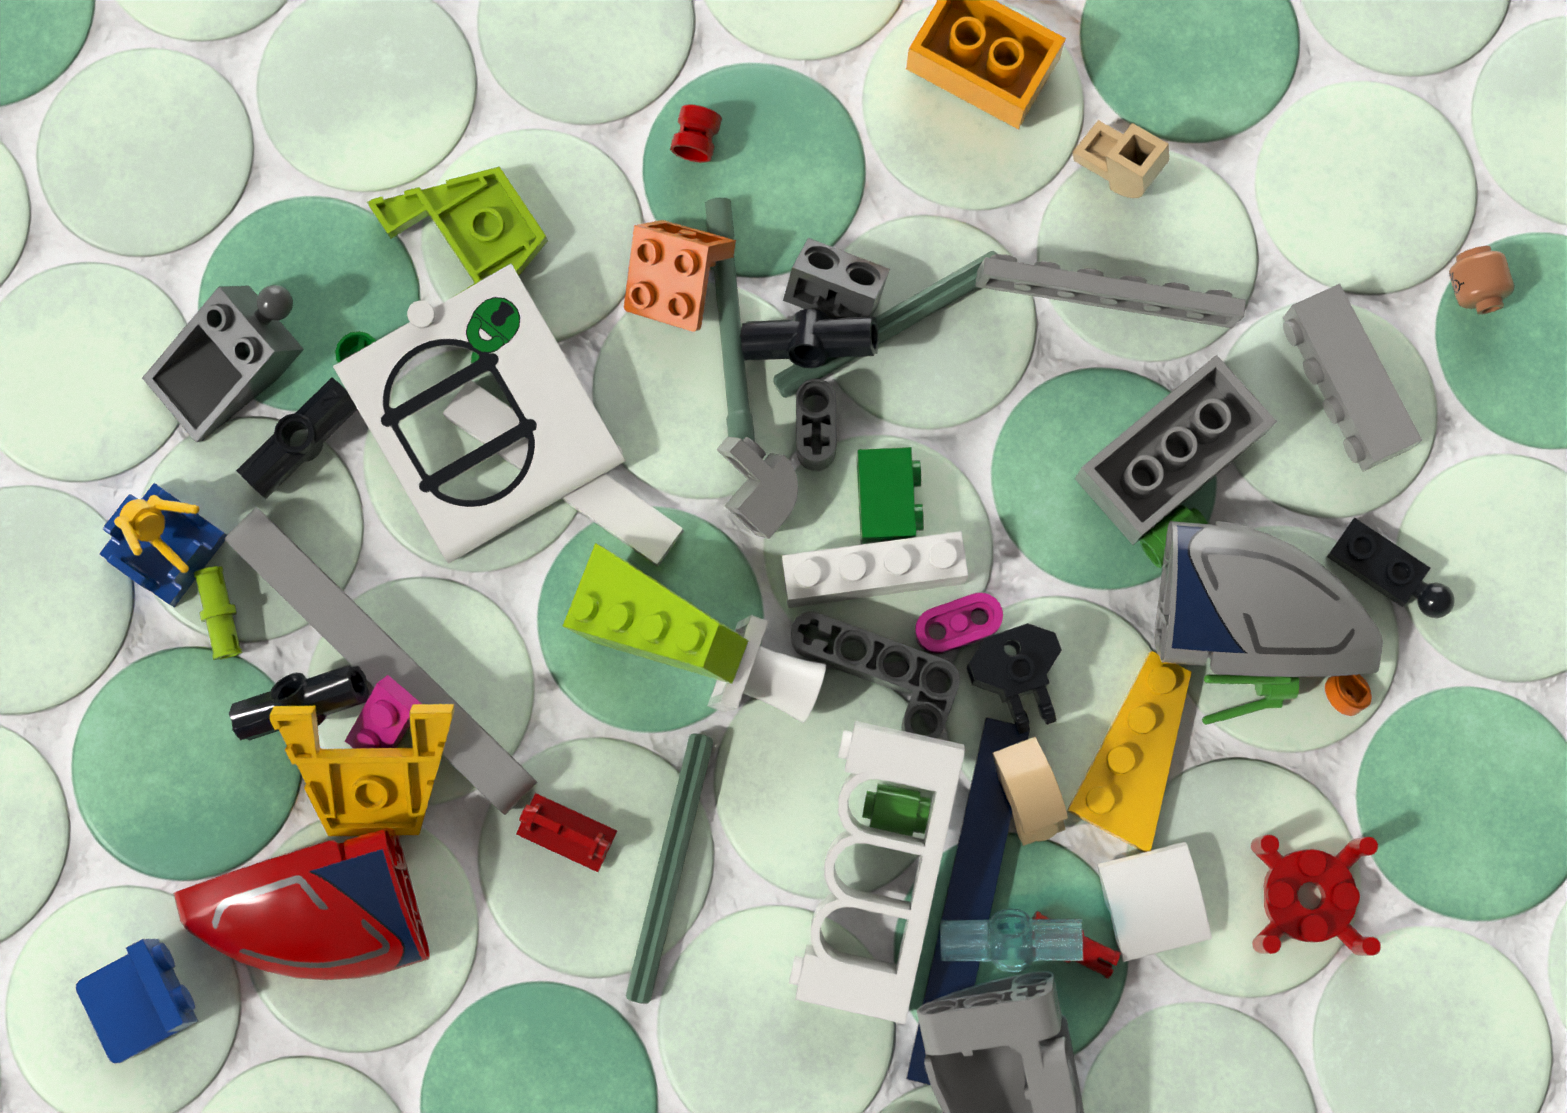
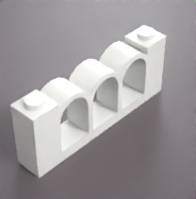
[789,721,965,1024]

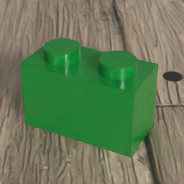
[856,447,924,545]

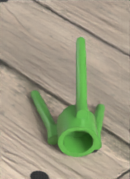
[1202,658,1299,725]

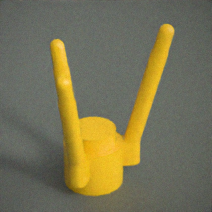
[114,495,200,573]

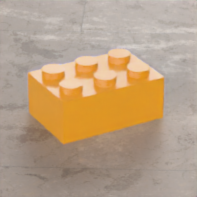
[906,0,1066,130]

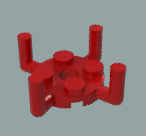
[1251,835,1381,956]

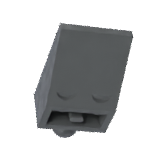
[142,285,304,443]

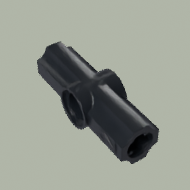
[740,309,879,368]
[236,377,358,499]
[229,665,369,741]

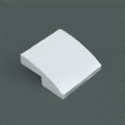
[1097,842,1212,962]

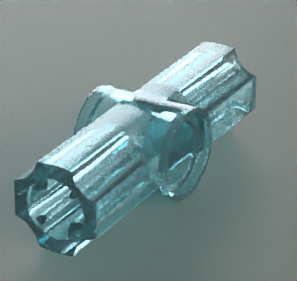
[940,909,1083,972]

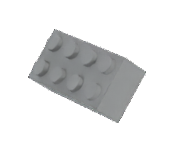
[1075,355,1277,545]

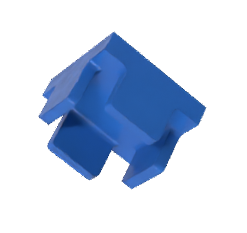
[99,483,227,607]

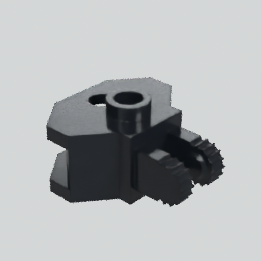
[966,623,1062,734]

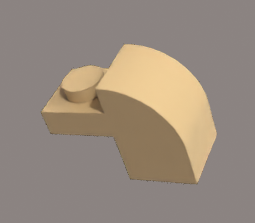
[1073,120,1169,198]
[993,737,1068,846]

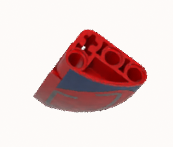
[173,828,430,980]

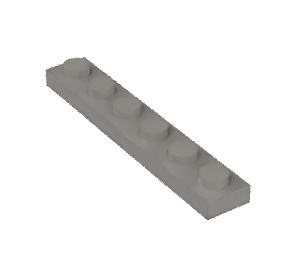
[975,254,1246,328]

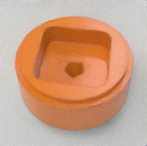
[1325,674,1372,716]

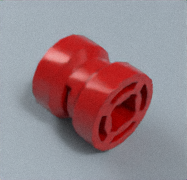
[670,105,722,163]

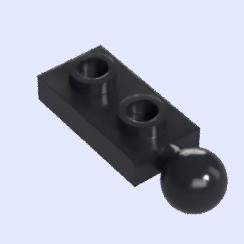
[1327,517,1455,618]

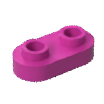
[915,593,1003,654]

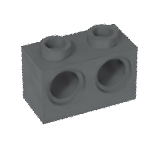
[783,238,890,318]

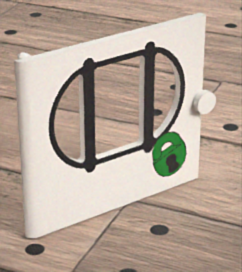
[333,264,626,563]

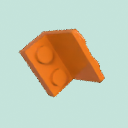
[624,220,736,332]

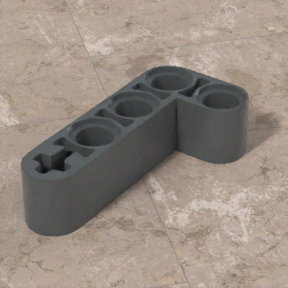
[791,612,960,739]

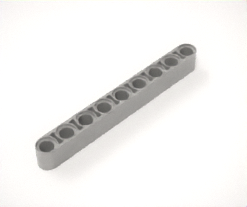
[224,507,537,815]

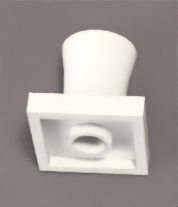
[707,615,826,723]

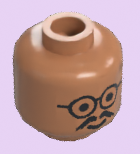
[1449,246,1515,315]

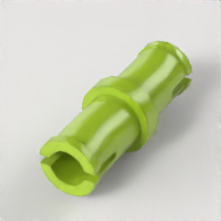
[194,566,243,660]

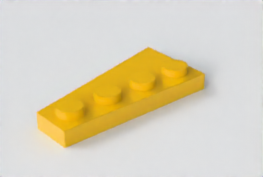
[1067,651,1191,852]

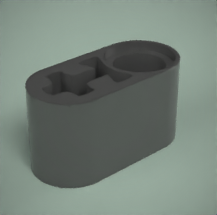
[796,379,837,471]

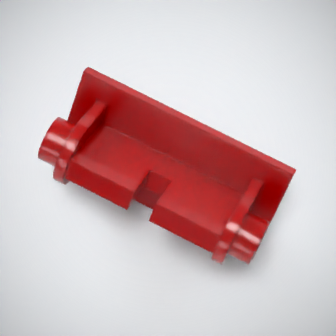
[516,793,618,872]

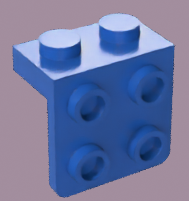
[76,939,198,1063]

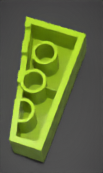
[562,543,749,684]

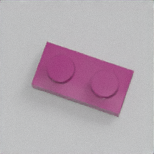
[345,675,422,748]

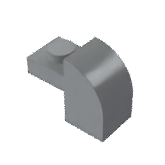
[716,437,798,539]

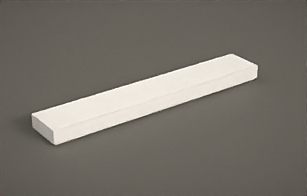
[443,381,684,567]

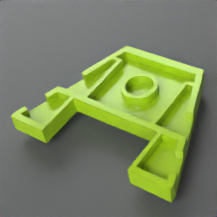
[367,166,548,297]

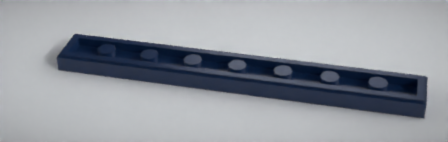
[906,717,1030,1085]

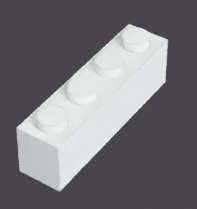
[782,531,968,608]

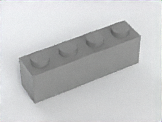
[1283,284,1422,472]

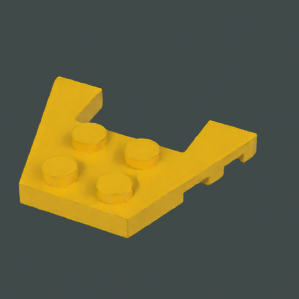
[270,704,455,836]

